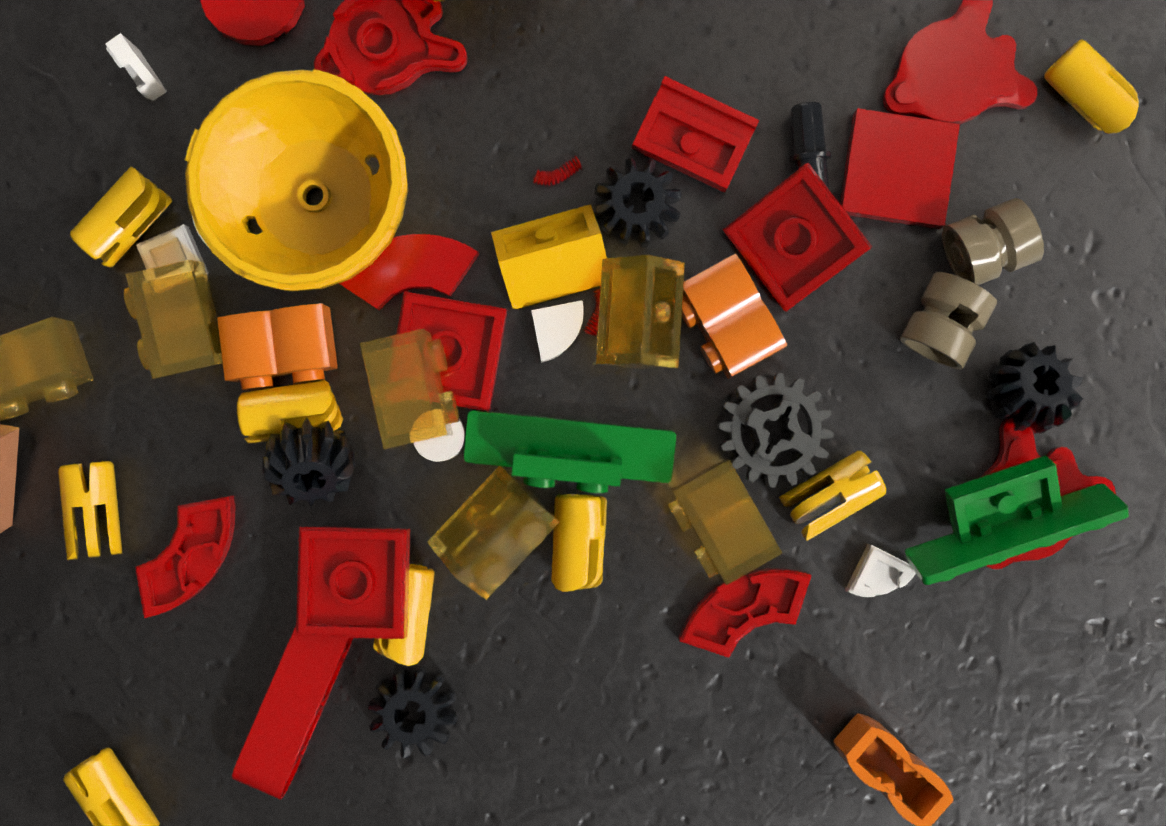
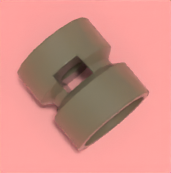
[942,198,1044,285]
[900,272,997,370]

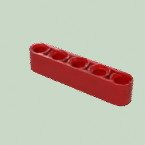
[232,626,354,800]

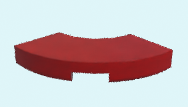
[339,234,479,310]
[135,496,235,618]
[678,568,812,658]

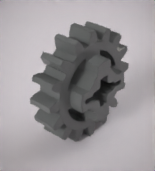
[717,373,834,488]

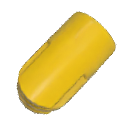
[1044,39,1139,134]
[70,167,172,268]
[237,380,343,443]
[779,450,886,541]
[58,461,123,560]
[551,494,607,592]
[373,564,435,666]
[63,747,160,826]

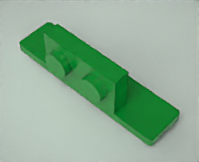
[464,410,676,493]
[905,455,1129,585]

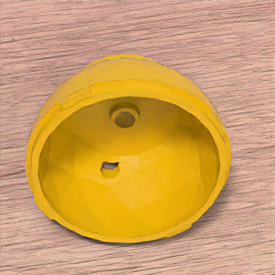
[185,69,408,291]

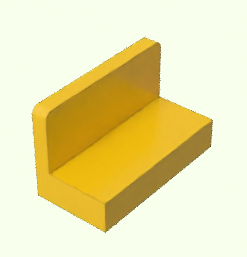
[491,204,612,309]

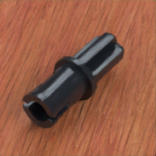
[789,102,832,189]

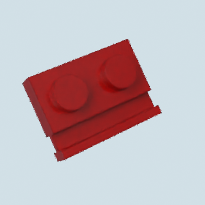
[632,76,760,193]

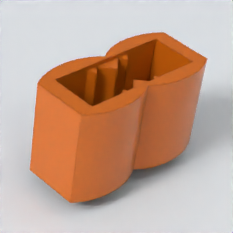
[675,253,788,379]
[217,304,338,391]
[833,713,954,826]

